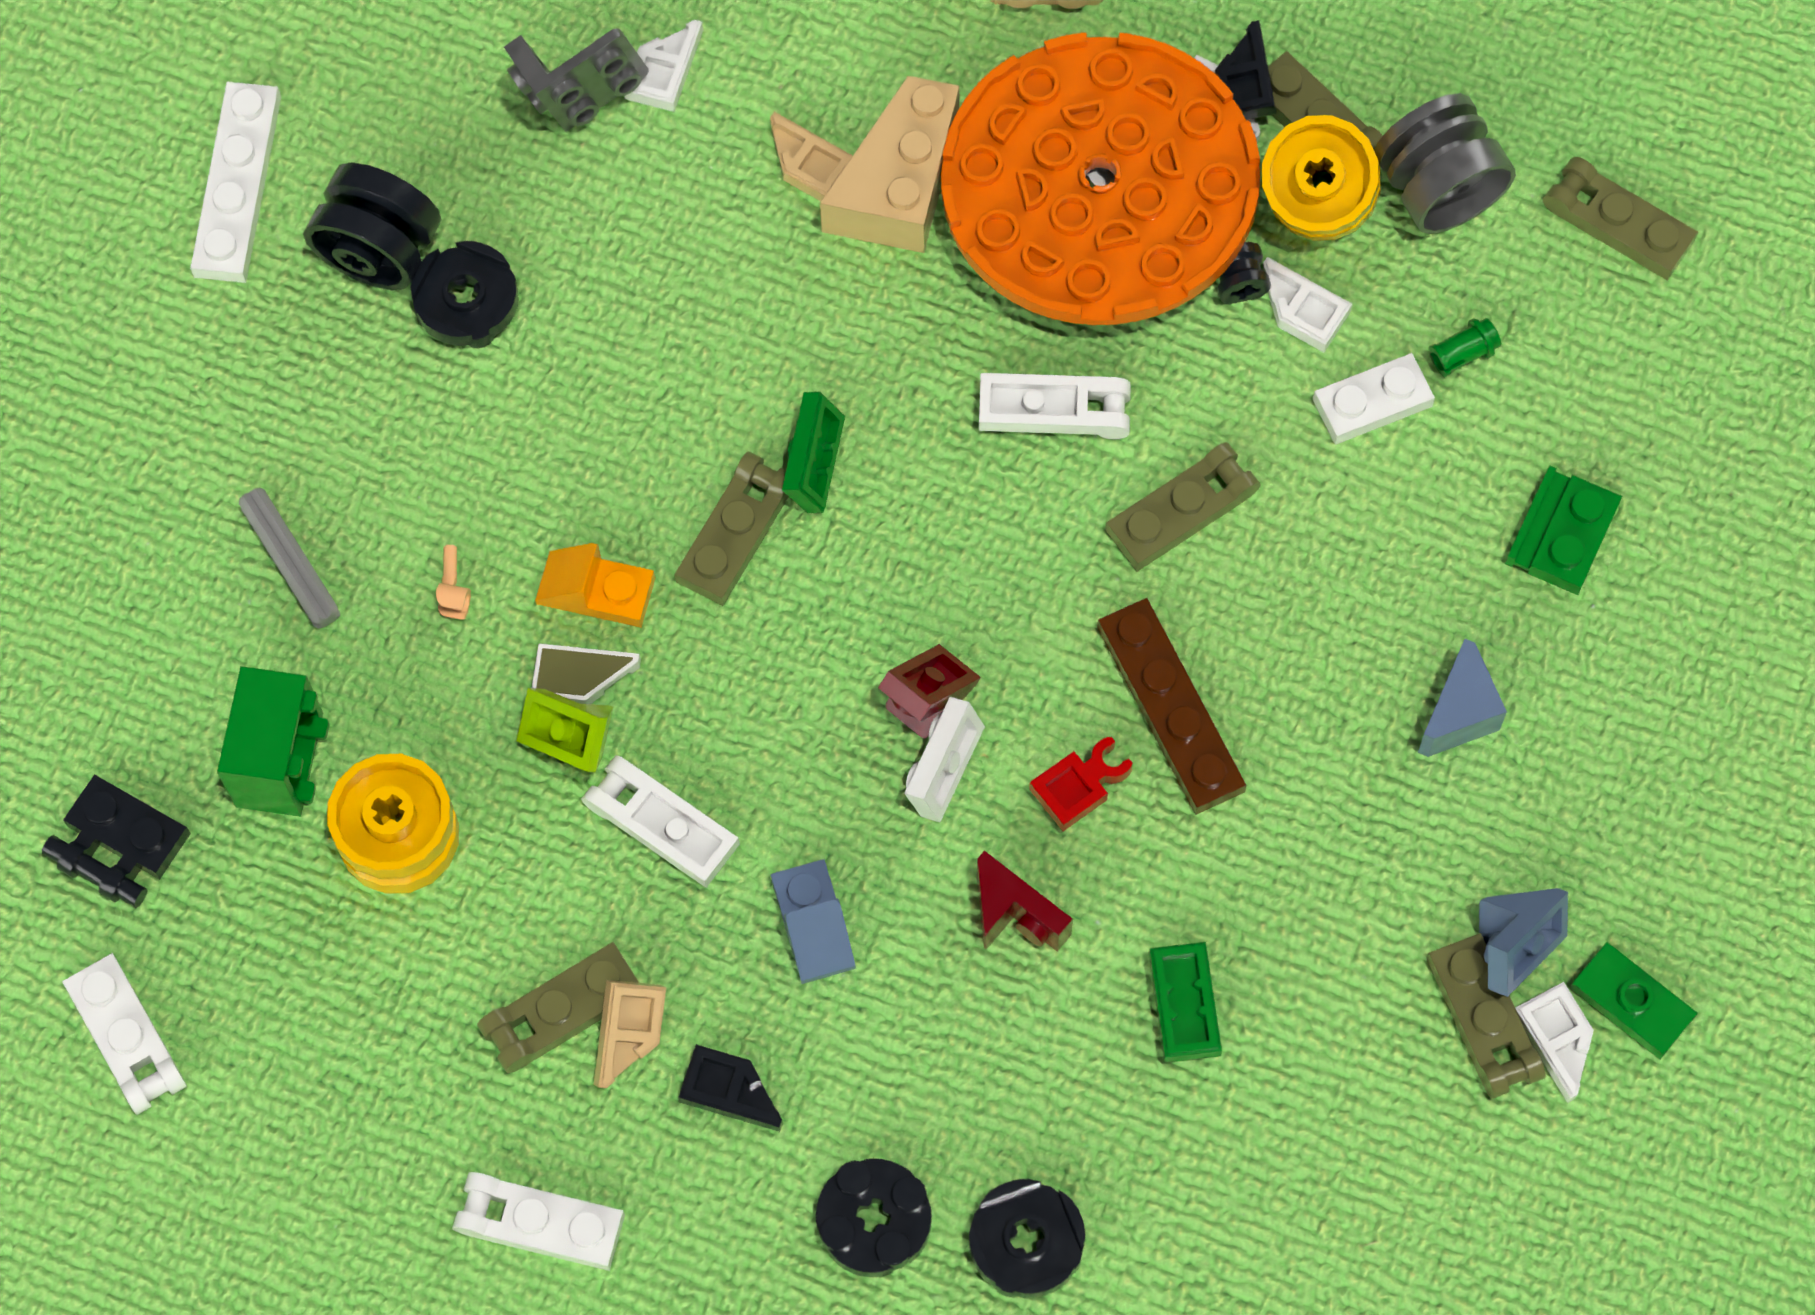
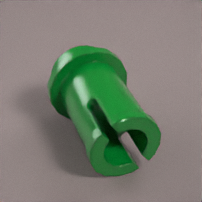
[1428,318,1501,377]

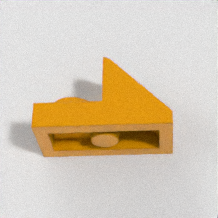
[535,543,656,628]

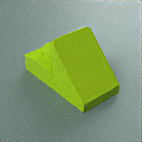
[516,688,613,772]

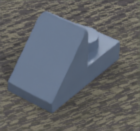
[770,859,856,984]
[1479,888,1568,997]

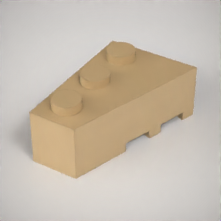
[820,76,960,253]

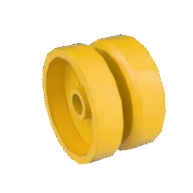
[1262,115,1381,241]
[327,753,459,894]

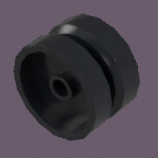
[303,162,442,291]

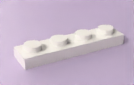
[190,82,281,283]

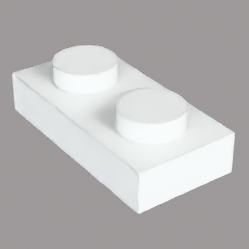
[1313,353,1435,445]
[904,697,985,823]

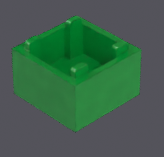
[217,666,330,817]

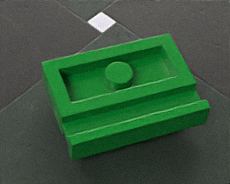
[1505,465,1622,595]

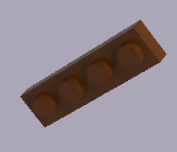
[1097,598,1247,815]

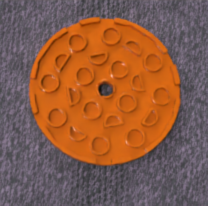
[941,32,1260,325]

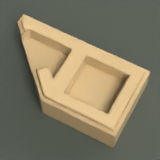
[770,112,853,201]
[593,980,666,1088]

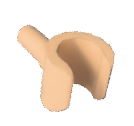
[436,545,471,620]

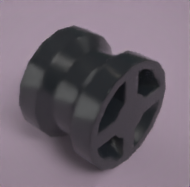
[1217,242,1271,304]

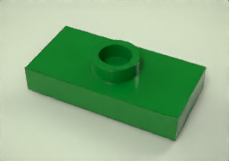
[782,392,845,513]
[1149,942,1222,1063]
[1569,942,1698,1060]

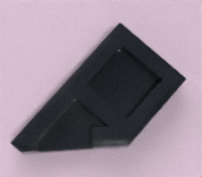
[1215,20,1277,120]
[678,1044,783,1132]

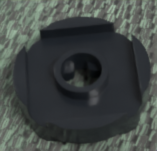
[410,241,519,348]
[816,1158,932,1277]
[969,1179,1085,1298]

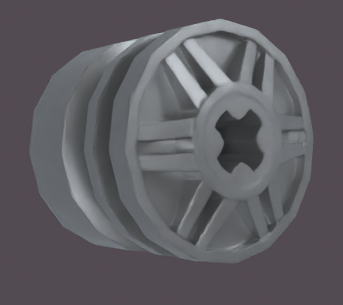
[1374,93,1516,234]

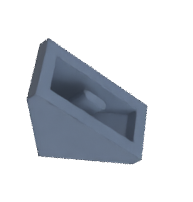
[1418,639,1507,757]

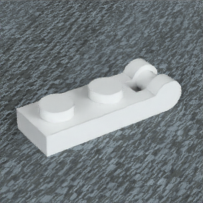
[979,373,1131,439]
[581,755,740,888]
[62,953,187,1115]
[452,1172,625,1271]

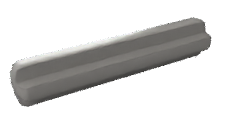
[239,488,340,628]

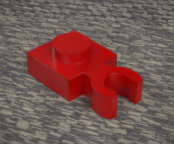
[1029,736,1133,832]

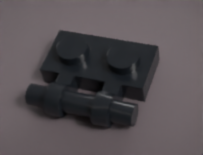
[42,774,191,908]

